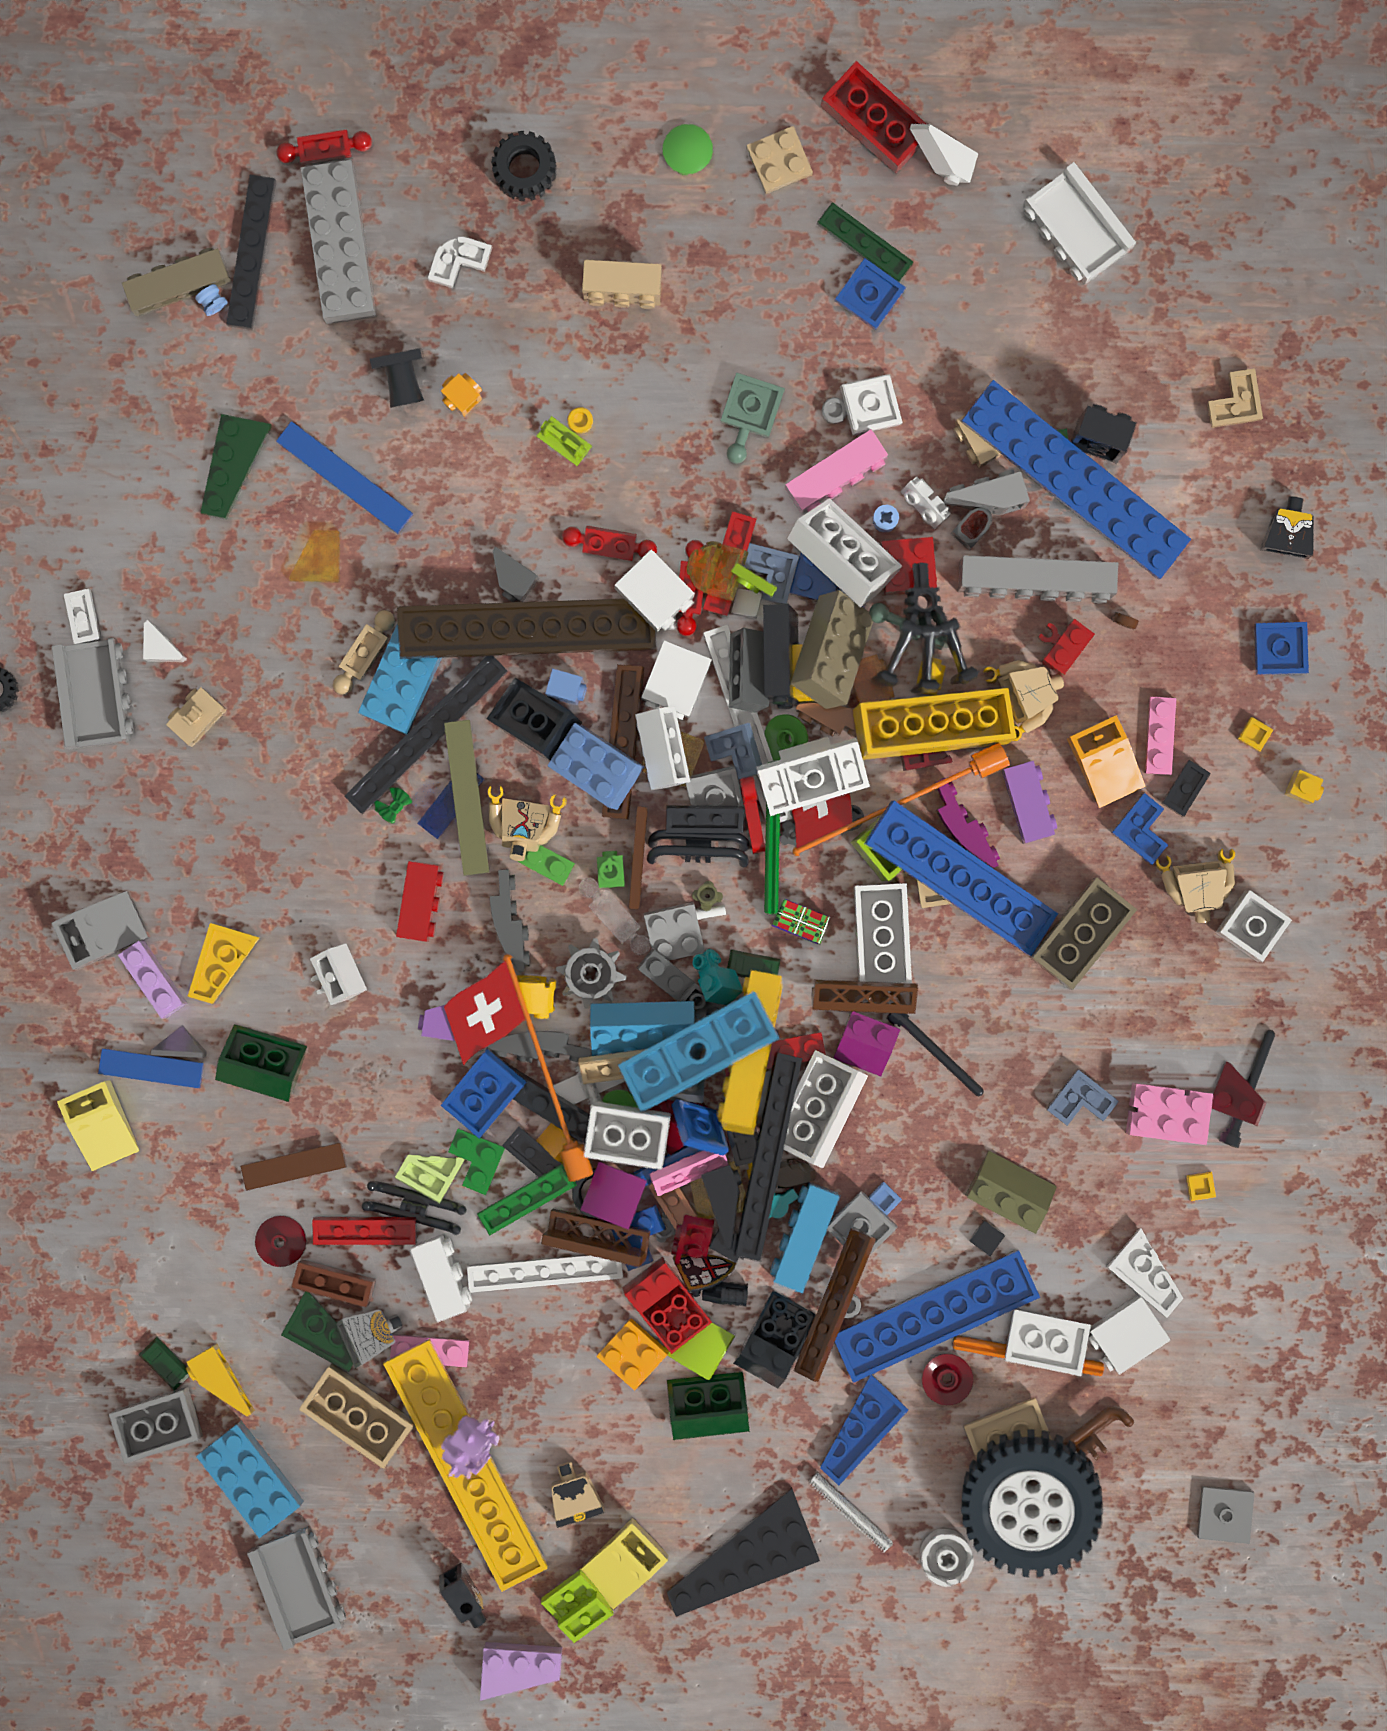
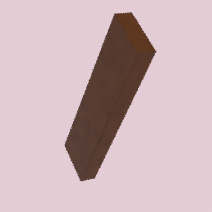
[629,806,648,910]
[240,1142,347,1191]

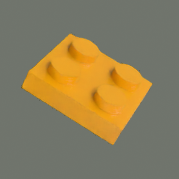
[596,1318,669,1391]

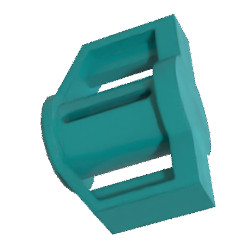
[769,1187,799,1219]

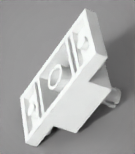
[757,737,870,816]

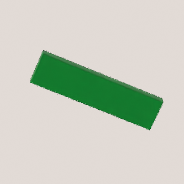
[477,1164,577,1236]

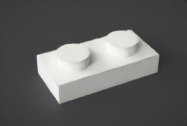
[64,589,101,644]

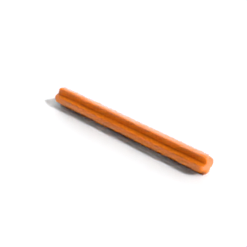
[952,1335,1104,1376]

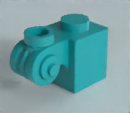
[692,949,743,1005]

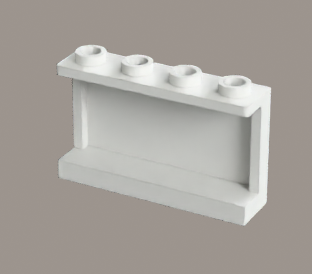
[1023,162,1136,285]

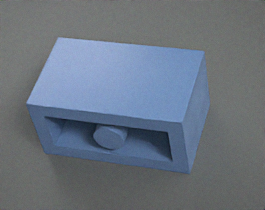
[546,669,587,706]

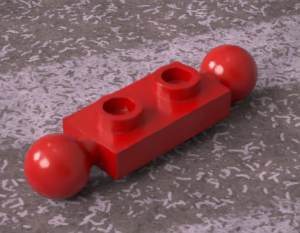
[276,130,372,165]
[562,526,657,561]
[676,540,706,636]

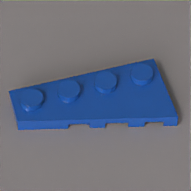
[820,1375,909,1486]

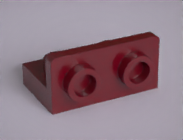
[671,1214,715,1265]

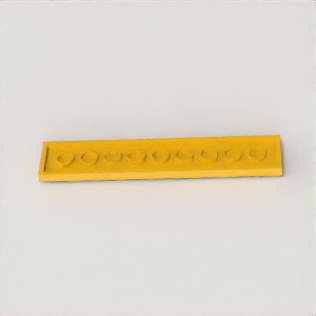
[383,1339,548,1592]

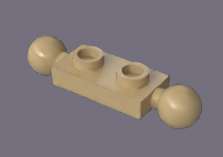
[333,610,395,695]

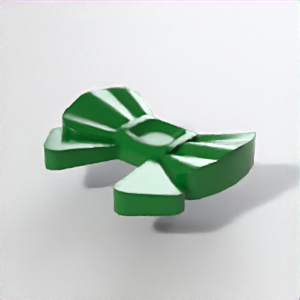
[375,787,412,824]

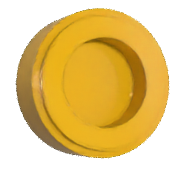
[567,407,593,434]

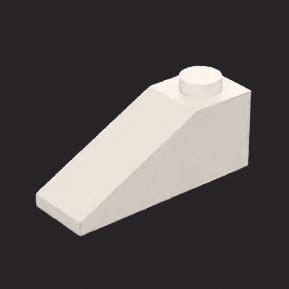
[910,124,978,185]

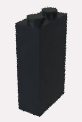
[763,603,800,709]

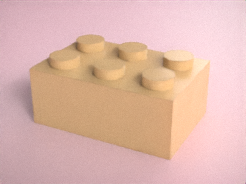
[582,260,662,309]

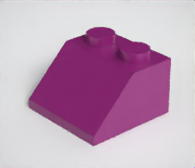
[833,1011,901,1076]

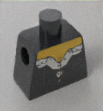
[1260,496,1314,559]
[439,1563,487,1628]

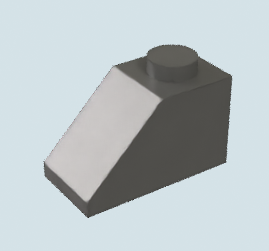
[493,547,539,602]

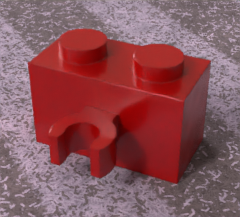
[1038,619,1095,677]

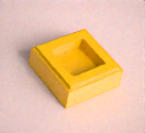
[1237,717,1273,752]
[1185,1171,1216,1201]

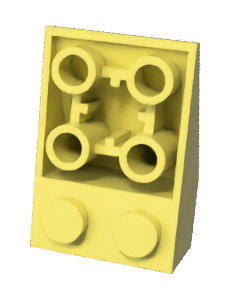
[57,1080,140,1171]
[581,1518,668,1609]

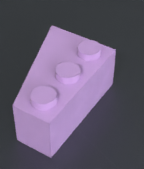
[480,1642,563,1701]

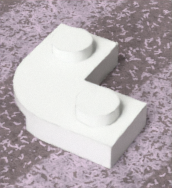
[428,237,492,288]

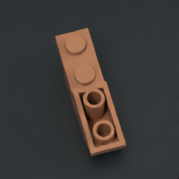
[795,703,857,739]

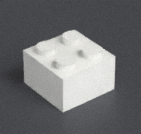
[1215,890,1292,962]

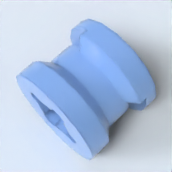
[195,284,228,316]
[872,505,899,533]

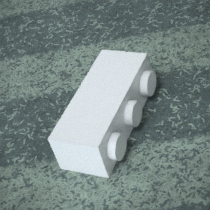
[635,707,690,790]

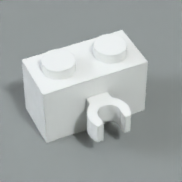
[310,944,367,1005]

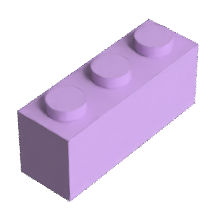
[118,941,188,1019]

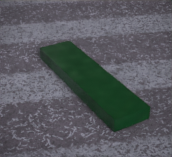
[817,202,914,282]

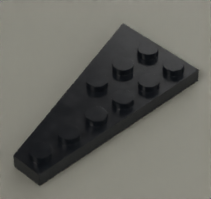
[667,1487,820,1617]

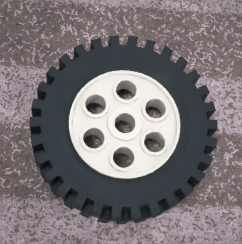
[961,1429,1103,1578]

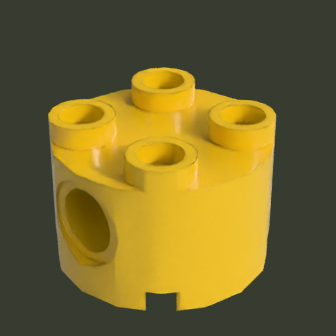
[516,975,556,1019]

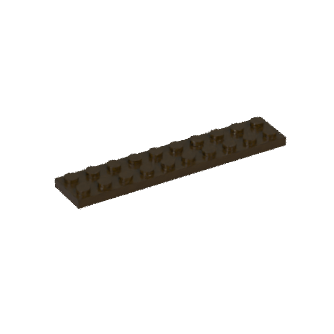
[397,599,656,659]

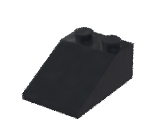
[486,677,583,762]

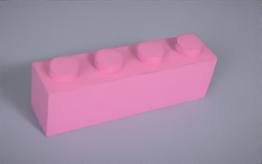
[785,429,888,514]

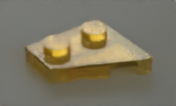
[289,530,340,583]

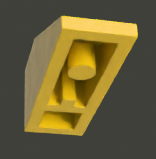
[186,1344,255,1416]

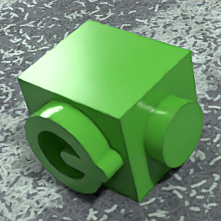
[597,851,625,888]

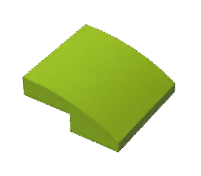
[665,1322,735,1380]
[541,1569,614,1643]

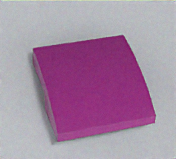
[581,1162,647,1229]

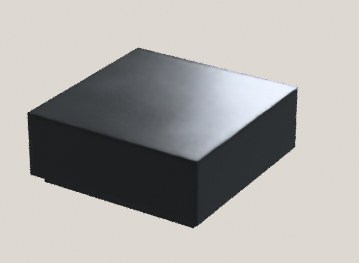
[969,1220,1005,1256]

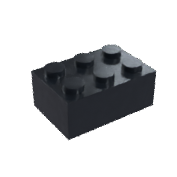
[1071,404,1137,464]

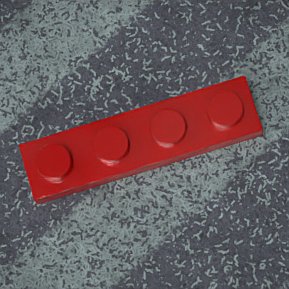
[703,511,757,617]
[724,1032,826,1077]
[312,1217,417,1245]

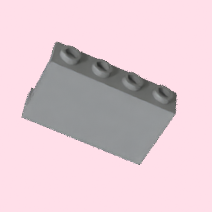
[52,638,134,749]
[247,1527,346,1651]

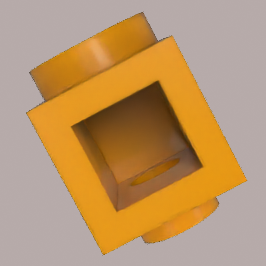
[441,373,482,417]

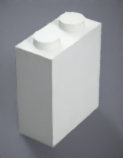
[614,549,695,632]
[641,641,712,720]
[1088,1295,1170,1375]

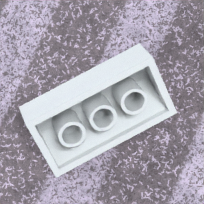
[787,498,902,607]
[784,1050,868,1168]

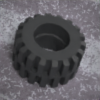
[491,130,557,201]

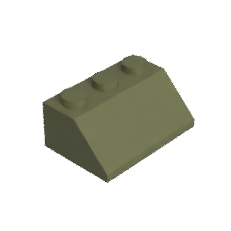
[965,1150,1057,1234]

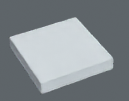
[840,374,903,436]

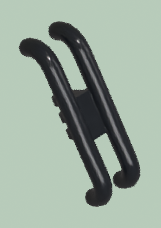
[647,829,750,868]
[362,1181,467,1235]

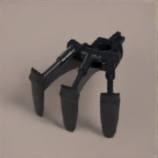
[870,562,979,693]

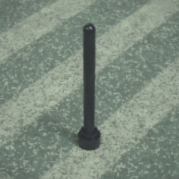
[886,1013,984,1097]
[1219,1030,1275,1148]

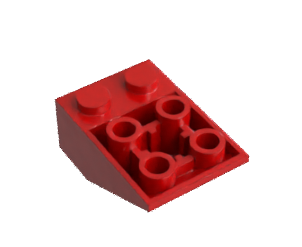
[622,1256,712,1354]

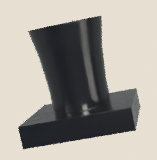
[370,348,425,408]

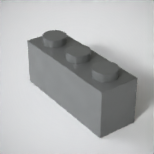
[729,627,770,713]

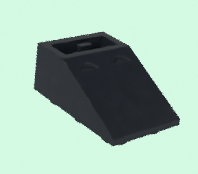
[733,1291,816,1388]

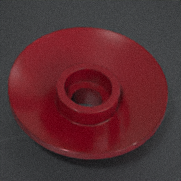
[255,1216,306,1267]
[922,1354,973,1406]

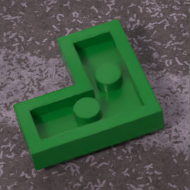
[448,1128,505,1195]

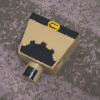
[551,1462,605,1528]

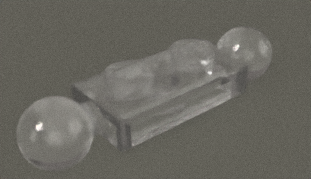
[579,878,651,955]

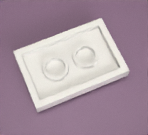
[1004,1309,1091,1376]

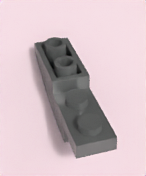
[489,869,530,972]
[637,948,724,1020]
[487,1031,592,1063]

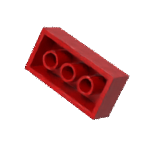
[821,61,927,174]

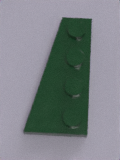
[200,414,272,520]

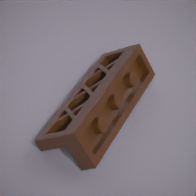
[811,980,918,1014]
[541,1208,650,1267]

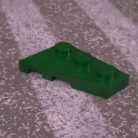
[281,1291,353,1372]

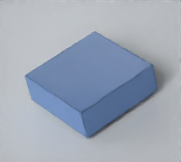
[868,1181,902,1215]

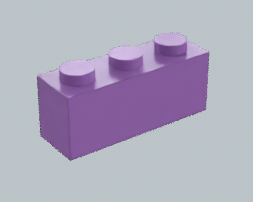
[1002,761,1057,844]

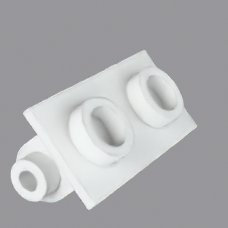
[901,477,951,530]

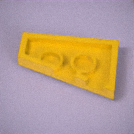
[187,923,260,1004]

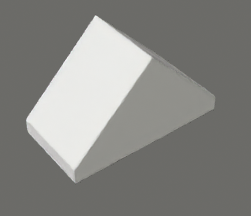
[143,620,187,662]

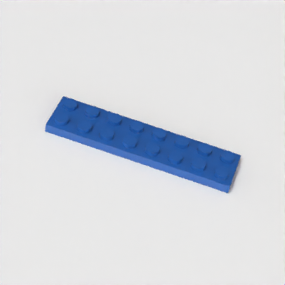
[864,800,1059,956]
[835,1250,1040,1383]

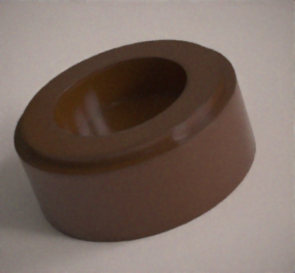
[1112,612,1139,630]

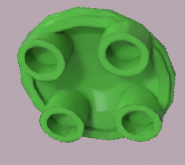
[663,124,713,176]

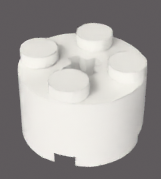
[920,1529,974,1587]

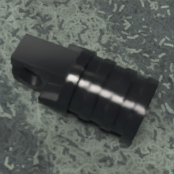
[702,1281,748,1307]

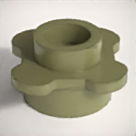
[692,881,723,911]

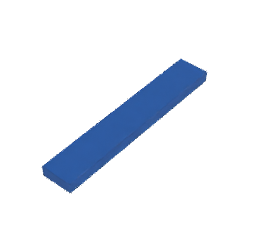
[276,421,413,534]

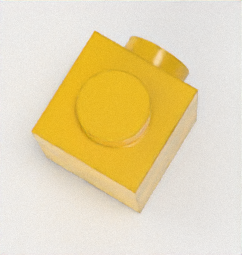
[1284,770,1324,805]

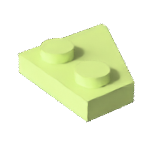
[395,1155,464,1204]

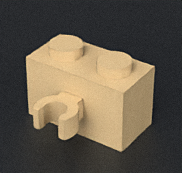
[166,687,227,747]

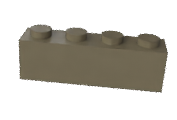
[122,248,232,317]

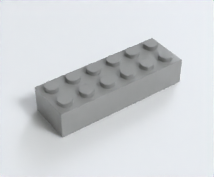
[301,160,377,324]
[958,555,1118,603]

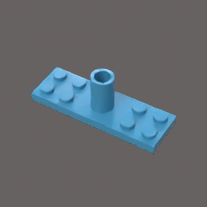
[618,991,779,1112]

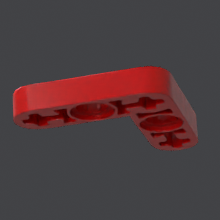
[740,776,765,854]

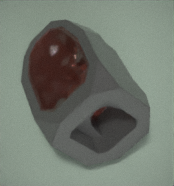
[951,508,992,550]

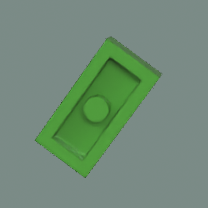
[518,845,575,886]

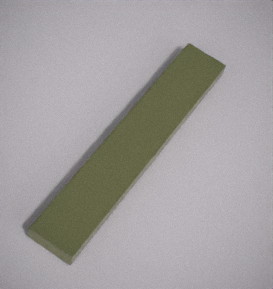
[444,720,490,876]

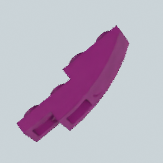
[934,778,1000,868]

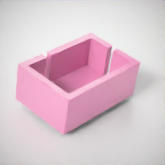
[1126,1083,1213,1145]

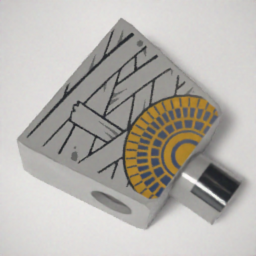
[336,1310,403,1368]

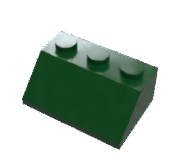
[215,1024,307,1102]
[667,1372,750,1440]

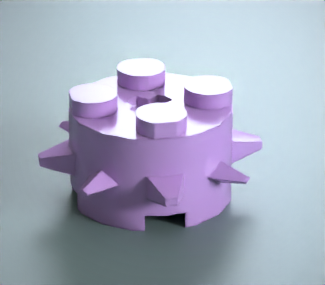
[441,1415,499,1479]

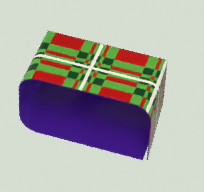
[771,898,830,945]

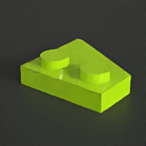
[731,563,777,597]

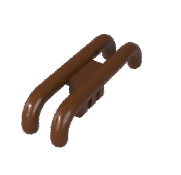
[1063,1406,1134,1462]

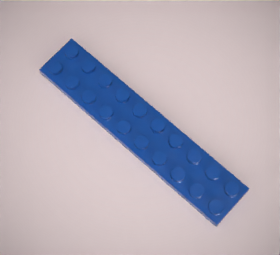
[961,380,1191,580]

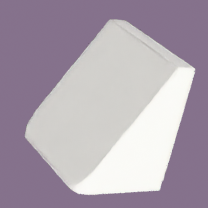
[731,588,762,619]

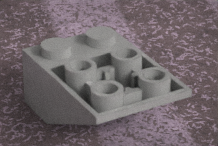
[943,470,1030,515]
[52,891,148,970]

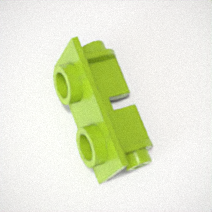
[536,416,592,466]

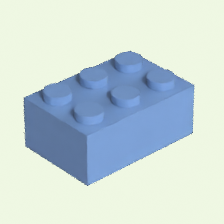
[547,723,645,810]

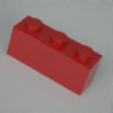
[396,861,444,942]

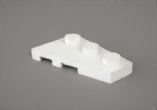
[1107,1228,1183,1318]

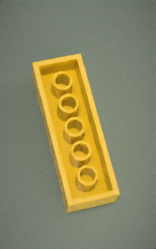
[853,688,1016,760]
[718,970,783,1136]

